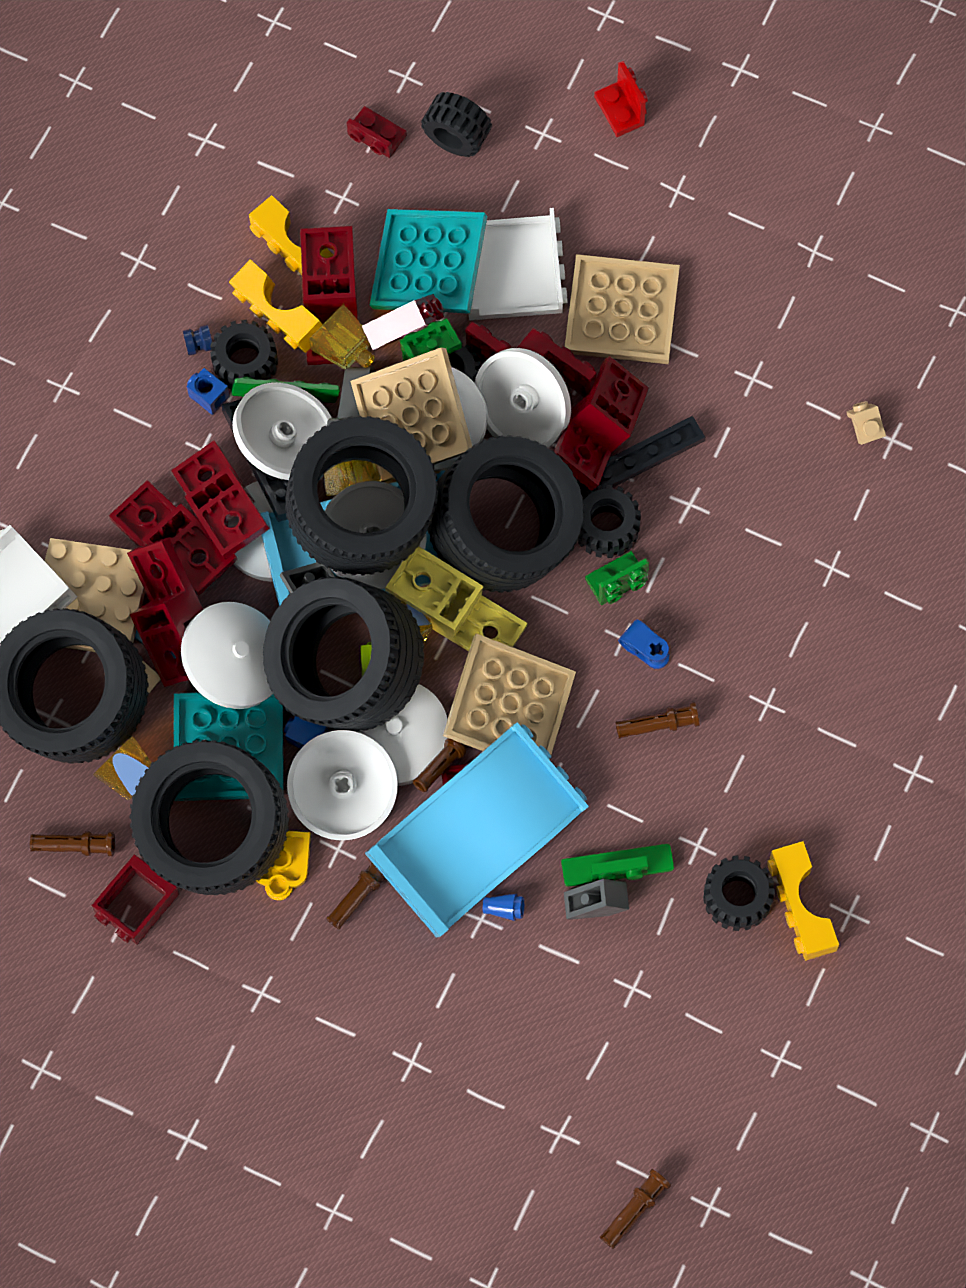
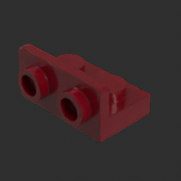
[346,106,407,158]

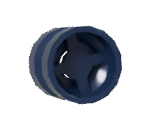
[183,325,212,356]

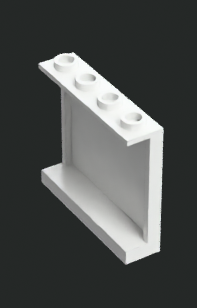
[469,208,567,320]
[0,525,77,642]

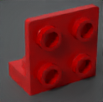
[594,61,648,137]

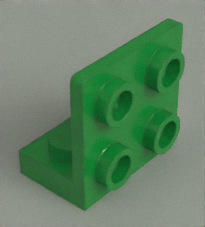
[400,318,462,361]
[585,551,649,606]

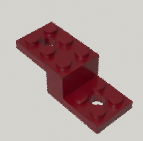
[300,226,360,365]
[465,322,596,398]
[554,356,649,491]
[171,440,270,559]
[109,480,238,596]
[127,537,203,687]

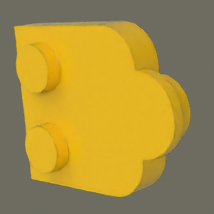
[256,831,311,900]

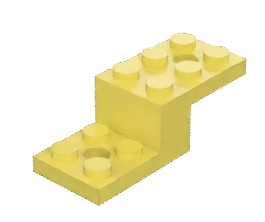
[385,546,528,651]

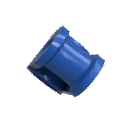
[618,619,669,669]

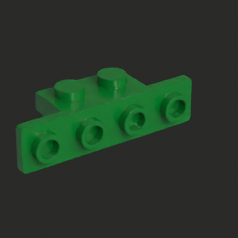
[232,377,340,403]
[561,844,674,887]

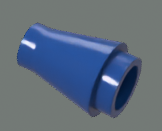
[483,893,525,921]

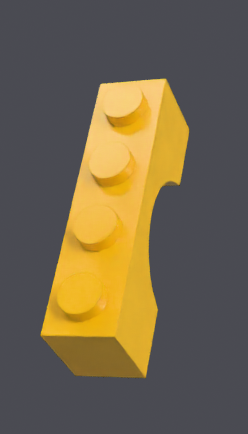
[249,195,334,275]
[229,260,327,353]
[767,841,839,961]

